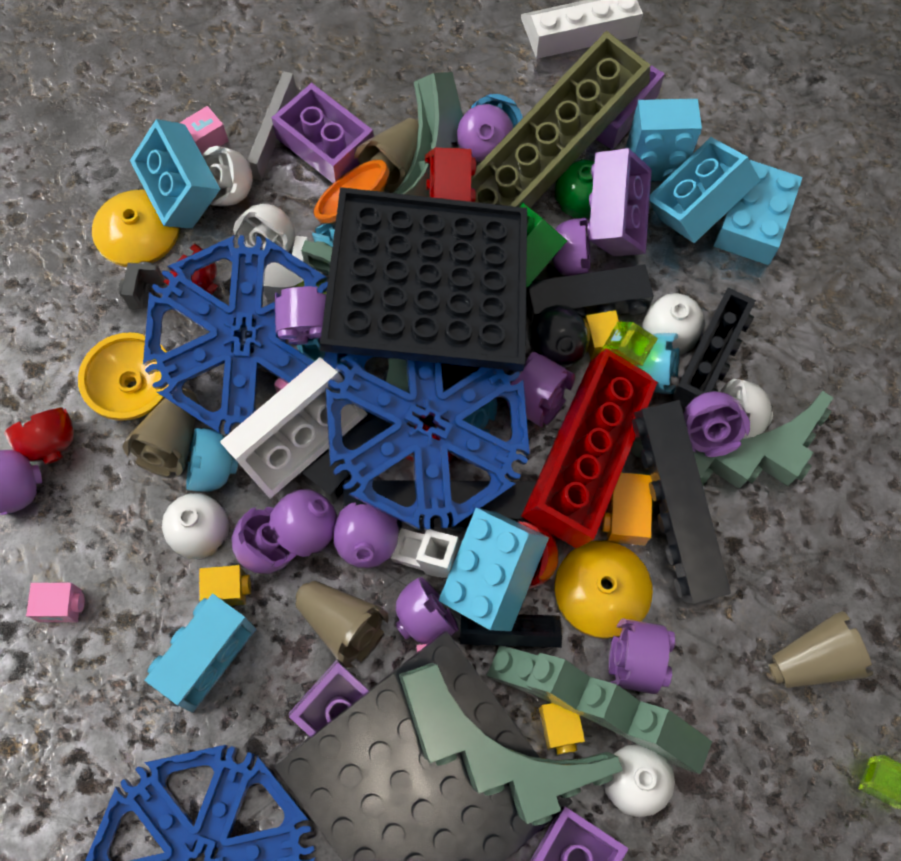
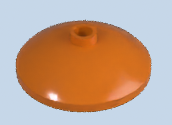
[314,160,390,224]

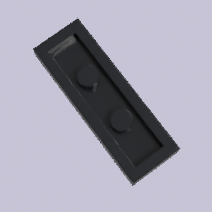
[460,614,563,648]

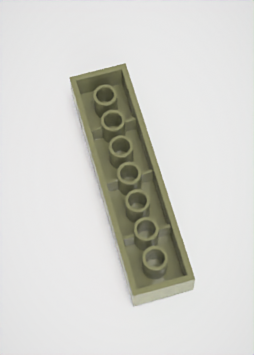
[471,30,651,208]

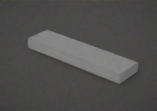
[247,71,297,181]

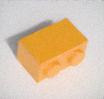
[602,472,652,546]

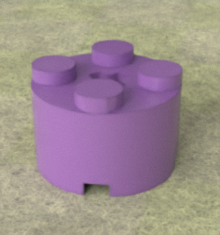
[275,286,326,345]
[507,352,575,427]
[609,618,675,694]

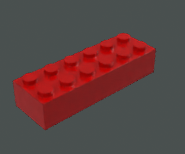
[521,348,658,548]

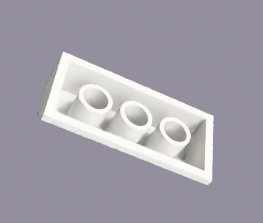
[521,0,643,59]
[220,357,368,499]

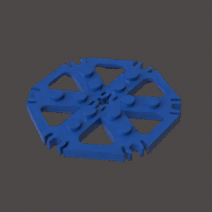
[143,235,338,435]
[325,354,530,530]
[85,745,316,861]

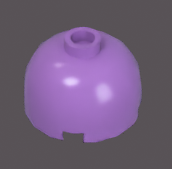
[457,104,513,163]
[552,218,590,276]
[683,391,750,457]
[0,449,42,515]
[269,489,337,557]
[333,502,399,568]
[232,507,296,574]
[395,577,459,644]

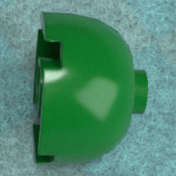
[554,159,595,219]

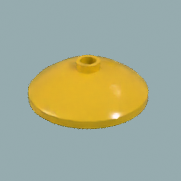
[92,190,180,267]
[78,332,169,421]
[554,541,653,639]

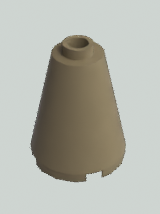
[354,118,419,193]
[122,388,200,477]
[295,581,389,668]
[768,611,873,688]

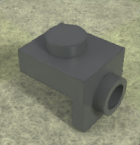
[119,262,164,309]

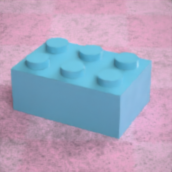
[625,99,702,181]
[130,119,221,229]
[649,137,760,243]
[713,160,803,265]
[438,508,549,631]
[144,593,256,712]

